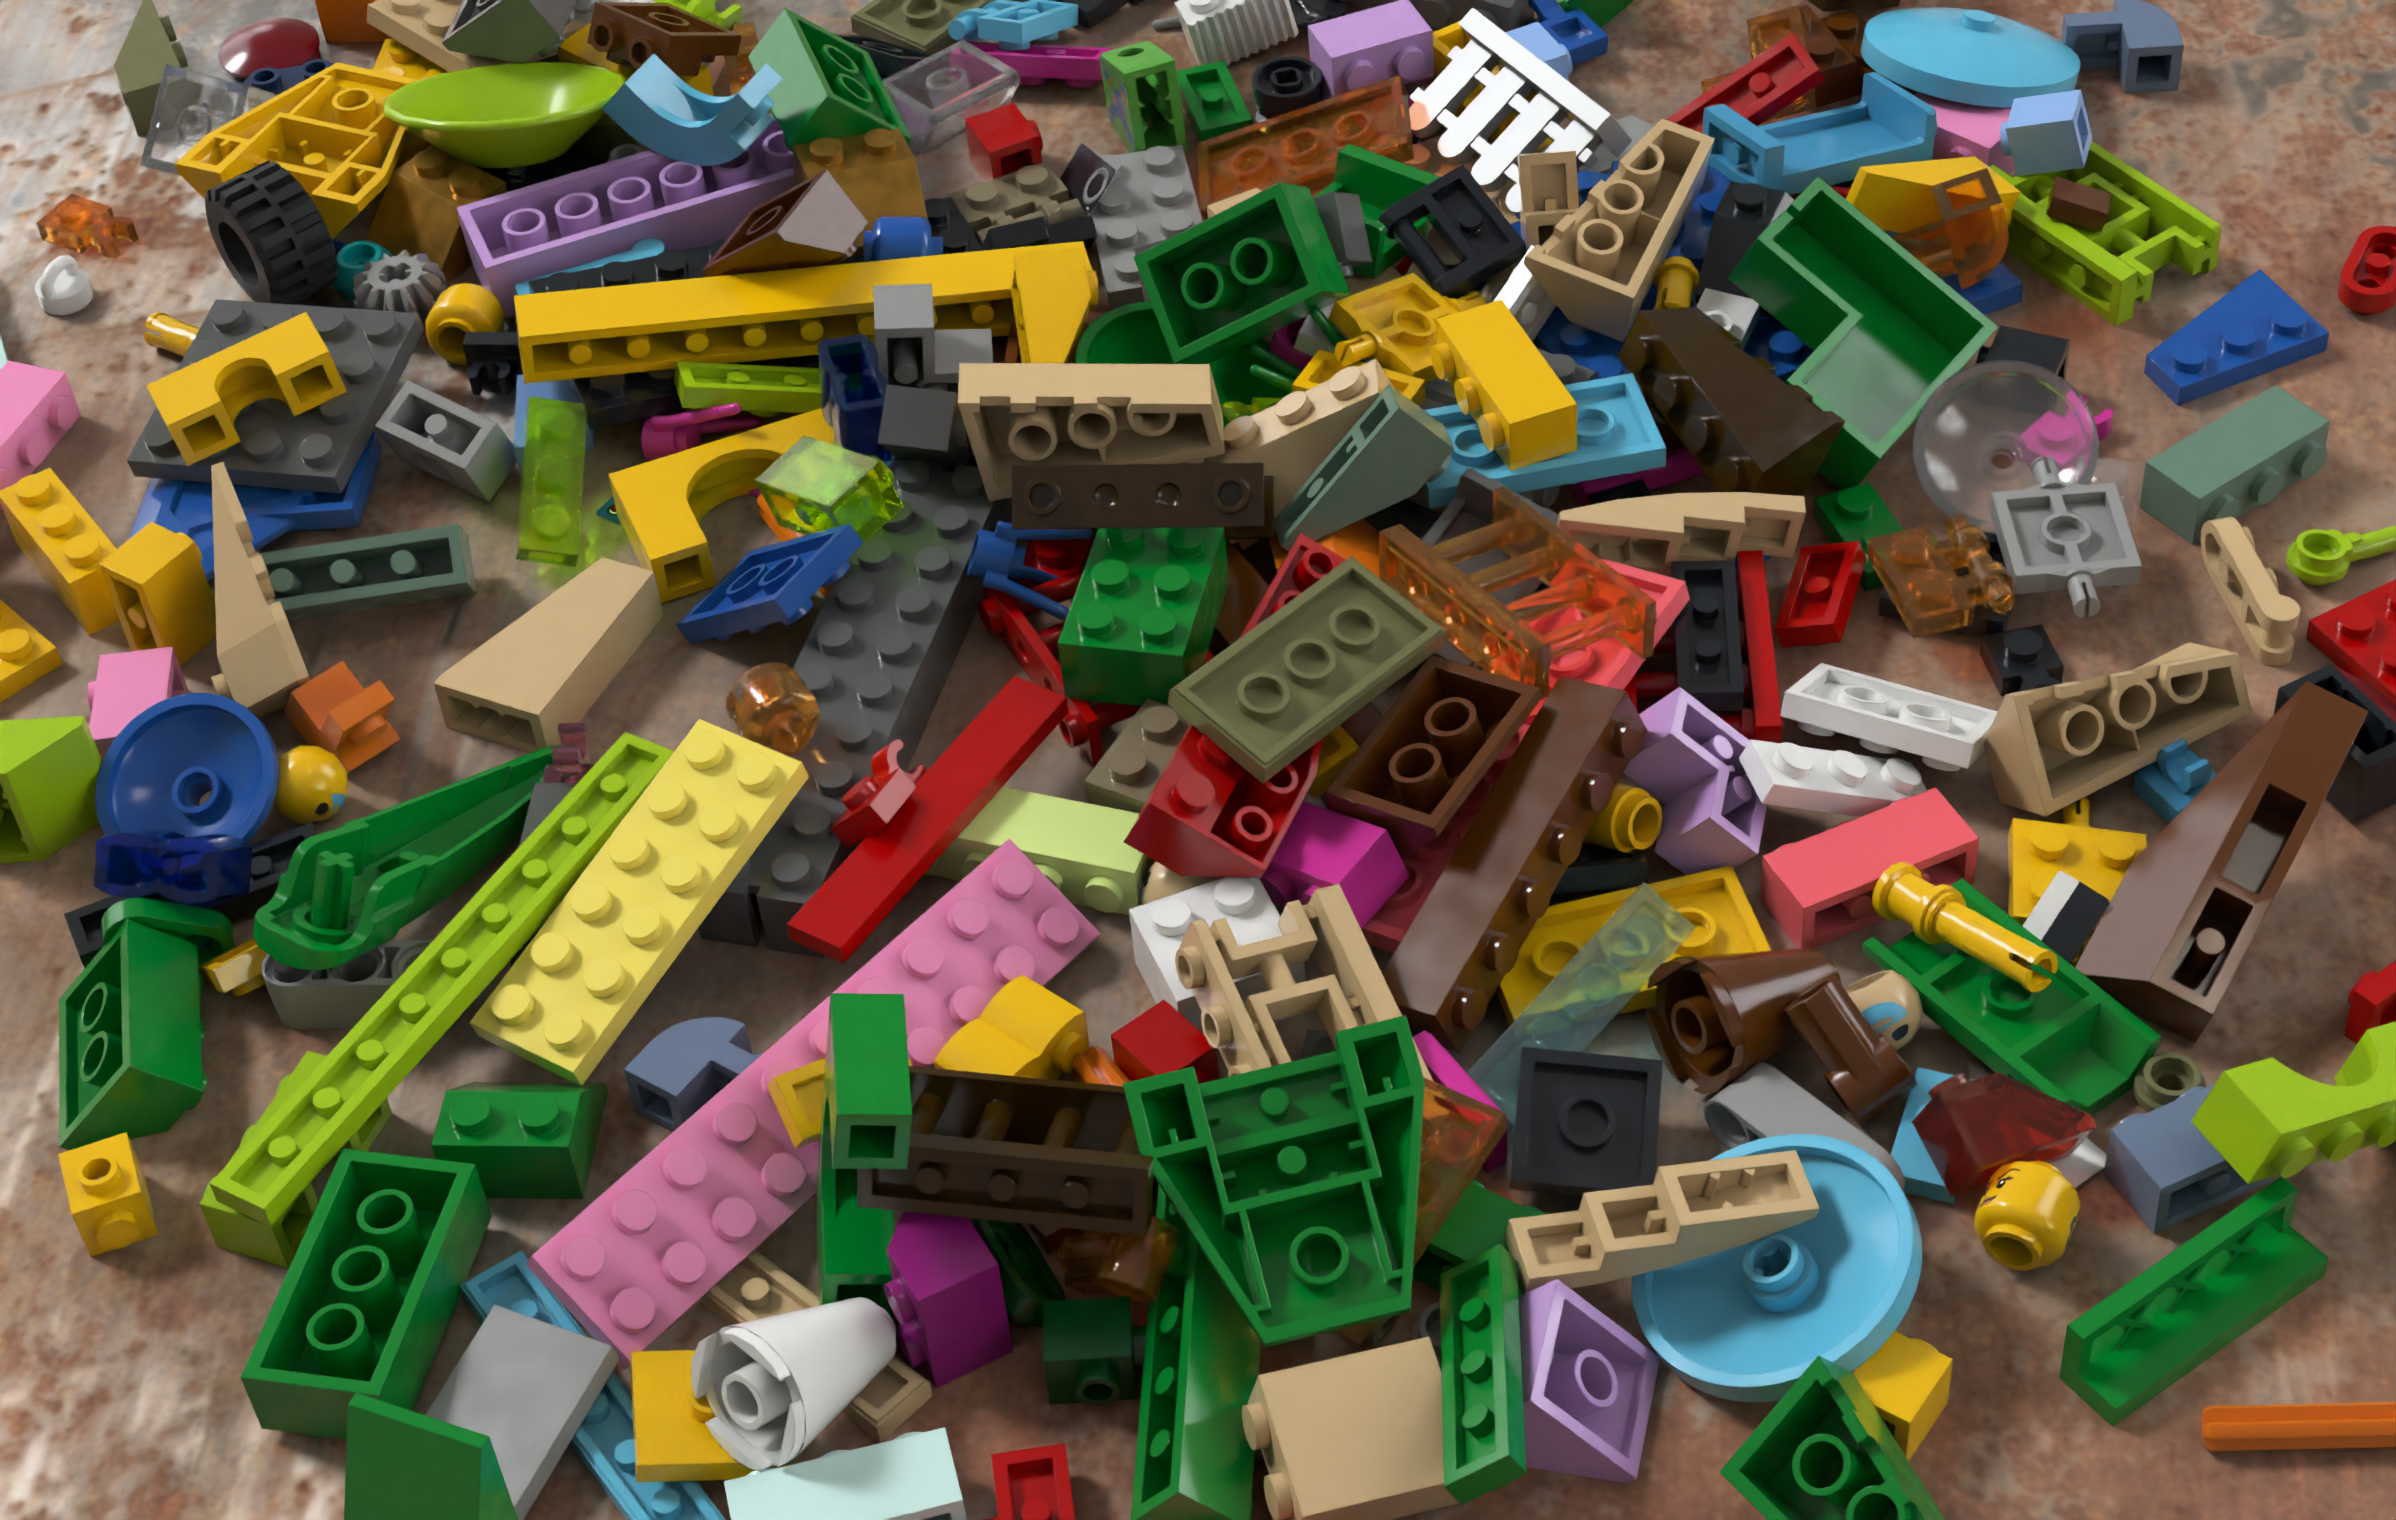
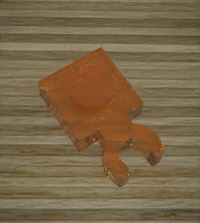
[36,194,139,258]

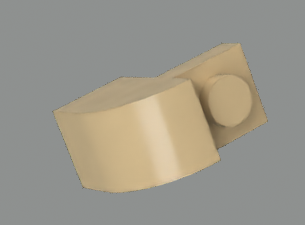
[1517,150,1579,252]

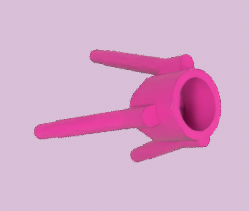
[641,403,769,497]

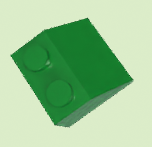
[431,1082,608,1199]

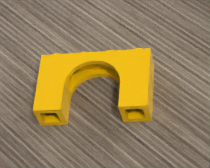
[608,405,878,603]

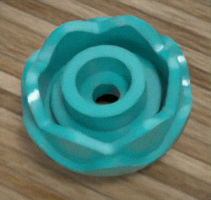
[332,241,393,300]

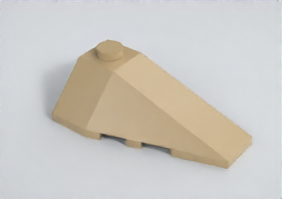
[211,462,310,718]

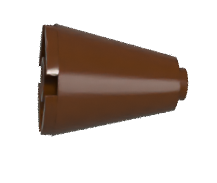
[1646,948,1841,1094]

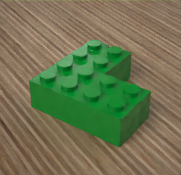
[1728,177,1998,490]

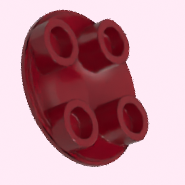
[218,18,321,80]

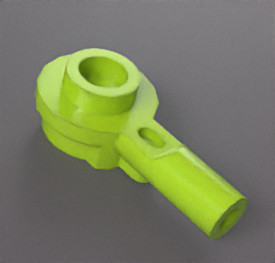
[2286,525,2396,585]

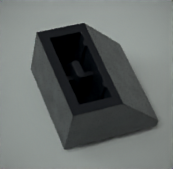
[2274,664,2396,824]

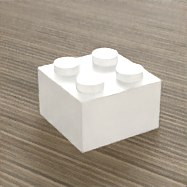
[1129,877,1307,1034]

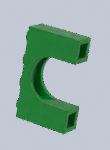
[815,993,912,1320]

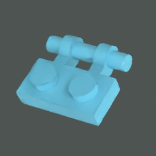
[948,0,1078,50]

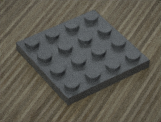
[127,299,425,494]

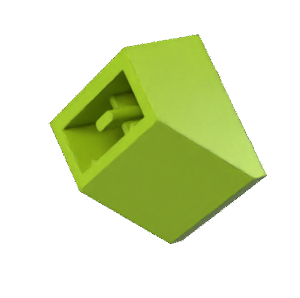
[0,716,102,864]

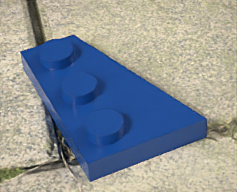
[2144,269,2329,406]

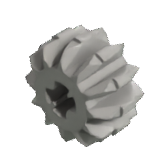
[353,250,448,327]

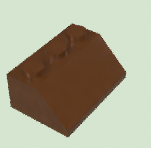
[1325,655,1543,860]

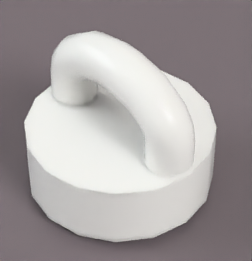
[35,255,93,316]

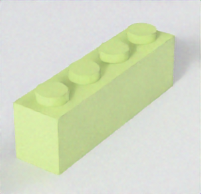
[924,787,1156,915]

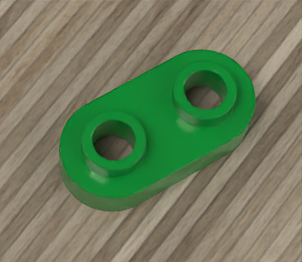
[101,898,235,973]

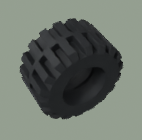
[205,161,338,305]

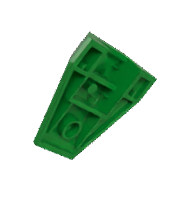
[1123,1015,1425,1347]

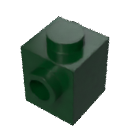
[1043,1296,1147,1405]

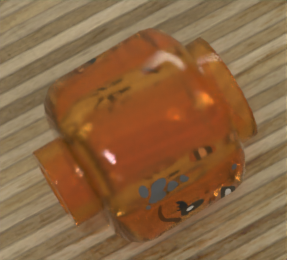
[726,662,820,756]

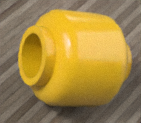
[425,283,505,366]

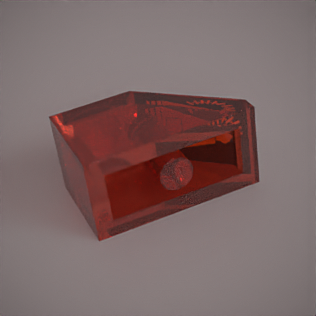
[1912,1072,2097,1197]

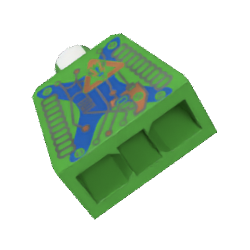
[1099,41,1188,153]

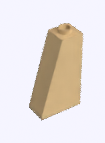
[433,557,664,753]

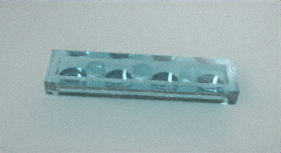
[1467,882,1696,1130]

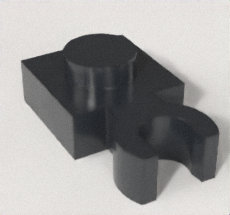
[1980,624,2064,696]

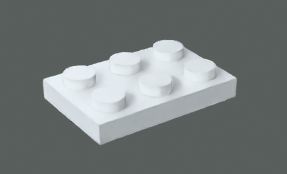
[1780,663,1998,771]

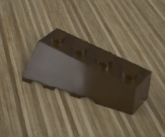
[1617,307,1846,496]

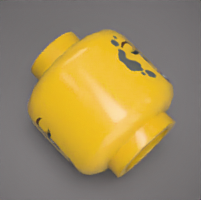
[1974,1161,2081,1271]

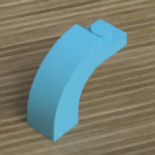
[602,53,783,166]

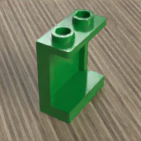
[1313,144,1440,279]

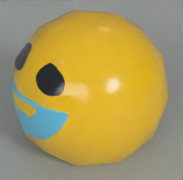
[273,745,349,824]

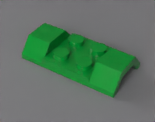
[1862,878,2162,1124]

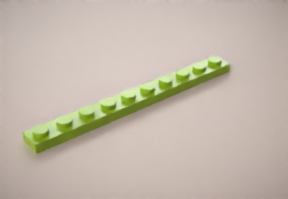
[210,732,674,1227]

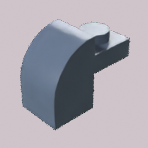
[2061,0,2184,93]
[624,1017,762,1132]

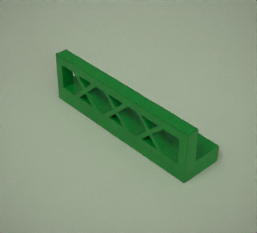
[2059,1177,2329,1427]

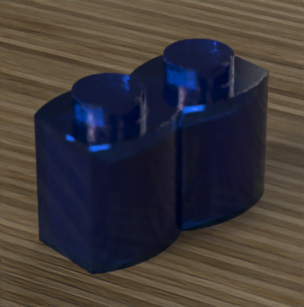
[818,334,893,467]
[94,829,253,903]

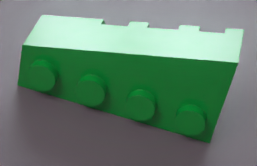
[1719,1355,1946,1520]

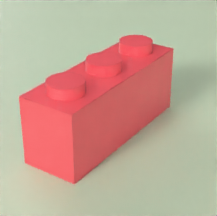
[1760,787,1979,949]

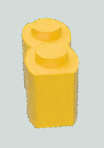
[934,975,1089,1080]

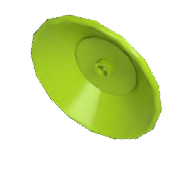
[384,62,627,168]

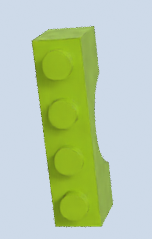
[2191,1021,2396,1184]

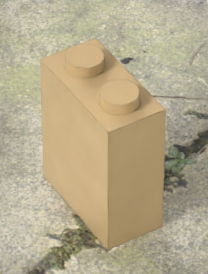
[1242,1337,1459,1520]

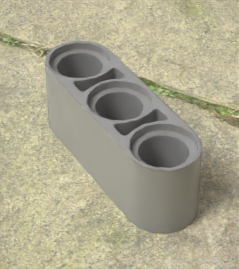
[261,940,432,1030]
[1704,1062,1905,1191]

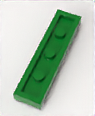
[1439,1243,1527,1505]

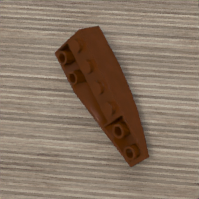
[2075,681,2369,1043]

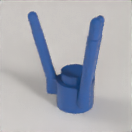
[967,520,1092,621]

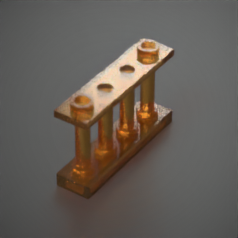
[1379,486,1657,699]

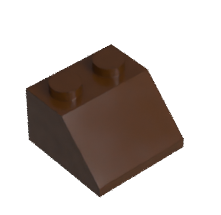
[701,169,869,277]

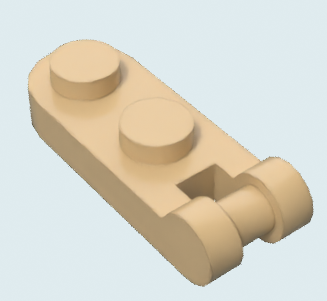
[2201,516,2301,667]

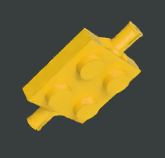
[1328,272,1486,383]
[2008,797,2147,967]

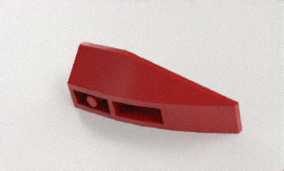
[1124,533,1346,878]

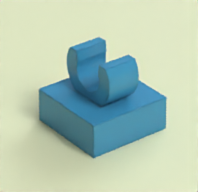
[2132,738,2217,824]

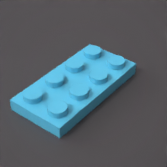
[1421,373,1666,509]

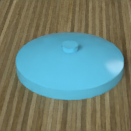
[1861,7,2081,108]
[1631,1134,1922,1402]

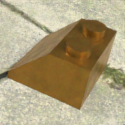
[793,128,928,258]
[365,145,508,283]

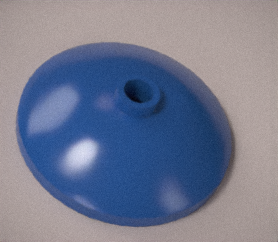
[95,693,279,875]

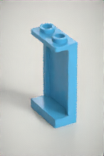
[1703,72,1937,195]

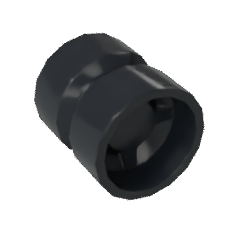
[1252,56,1325,159]

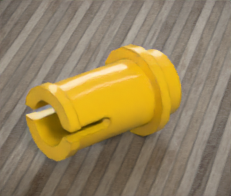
[1653,256,1700,310]

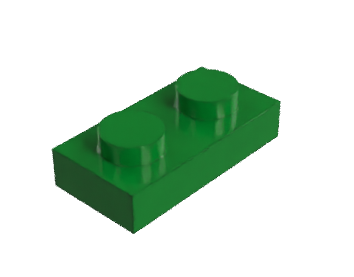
[1176,60,1254,148]
[1813,482,1923,592]

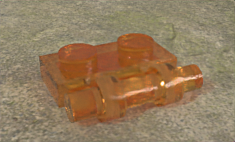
[1868,514,2016,638]

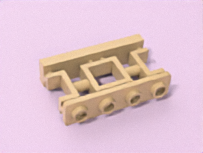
[1175,884,1450,1153]

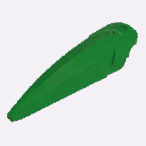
[253,743,584,970]

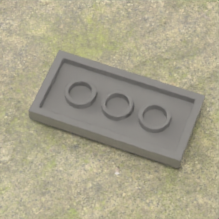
[1086,145,1203,309]

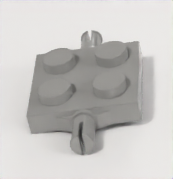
[1990,456,2142,618]

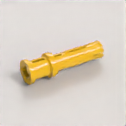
[1872,862,2058,993]

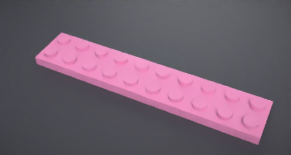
[525,839,1101,1369]

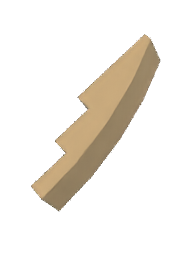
[1549,492,1806,577]
[1504,1150,1820,1294]

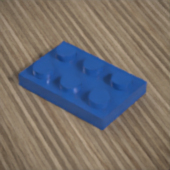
[676,523,864,644]

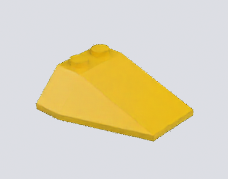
[175,62,419,239]

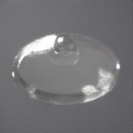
[1913,360,2099,534]

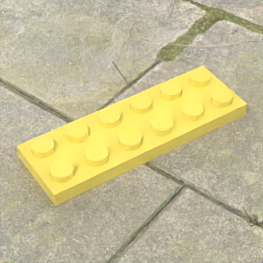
[469,719,809,1086]

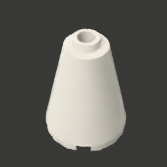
[691,1297,896,1471]

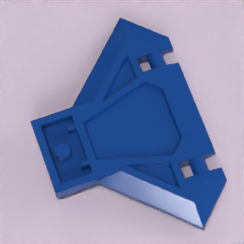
[128,432,382,581]

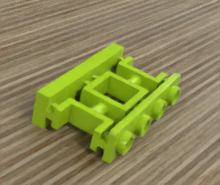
[1990,141,2222,327]

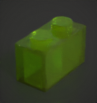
[755,435,903,549]

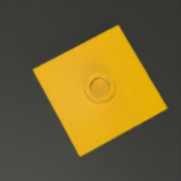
[630,1350,787,1482]

